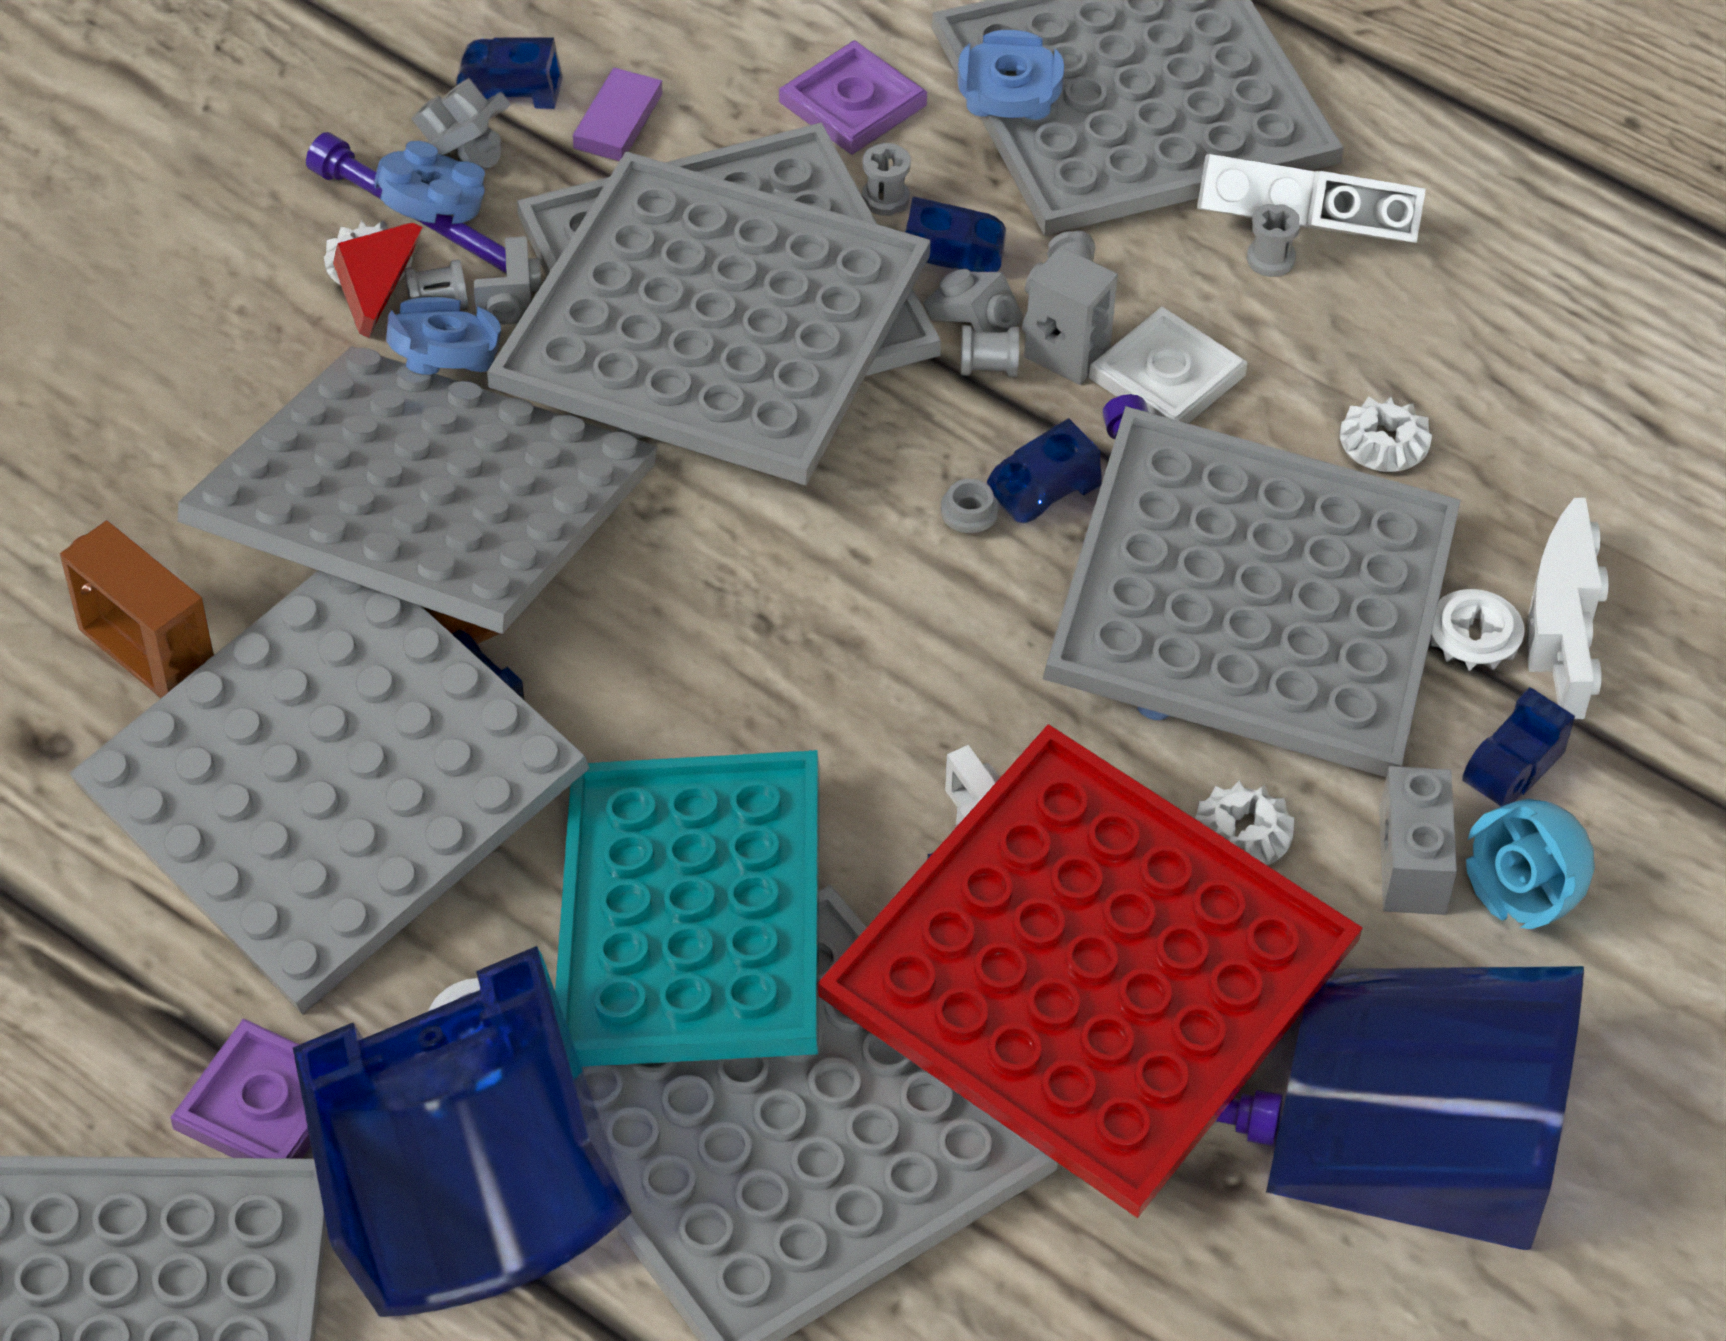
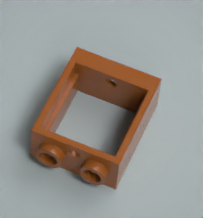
[59,520,214,698]

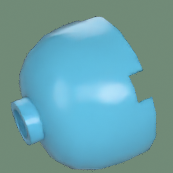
[1466,799,1595,930]

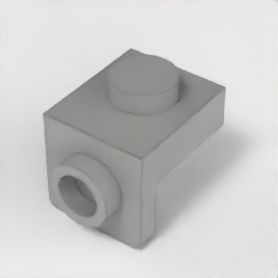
[474,236,541,325]
[923,269,1022,332]

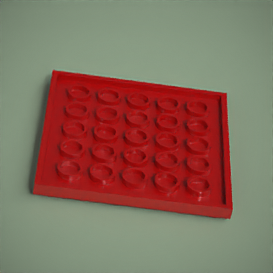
[817,724,1363,1218]

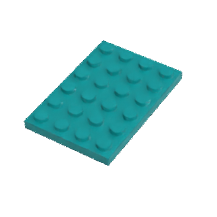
[551,750,820,1068]

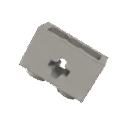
[1022,246,1118,385]
[1379,766,1457,915]

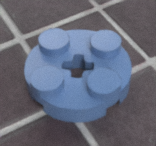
[957,30,1064,120]
[374,141,485,224]
[386,297,501,375]

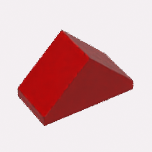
[333,222,423,338]

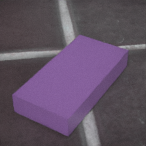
[573,67,663,161]

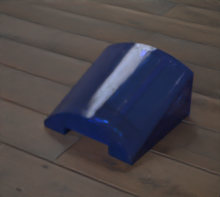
[293,946,632,1317]
[1266,966,1584,1250]

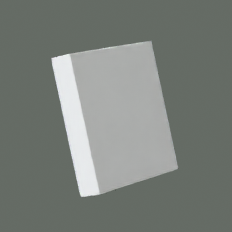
[1089,307,1248,424]

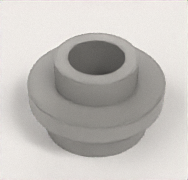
[941,479,999,533]

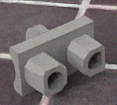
[411,78,511,170]

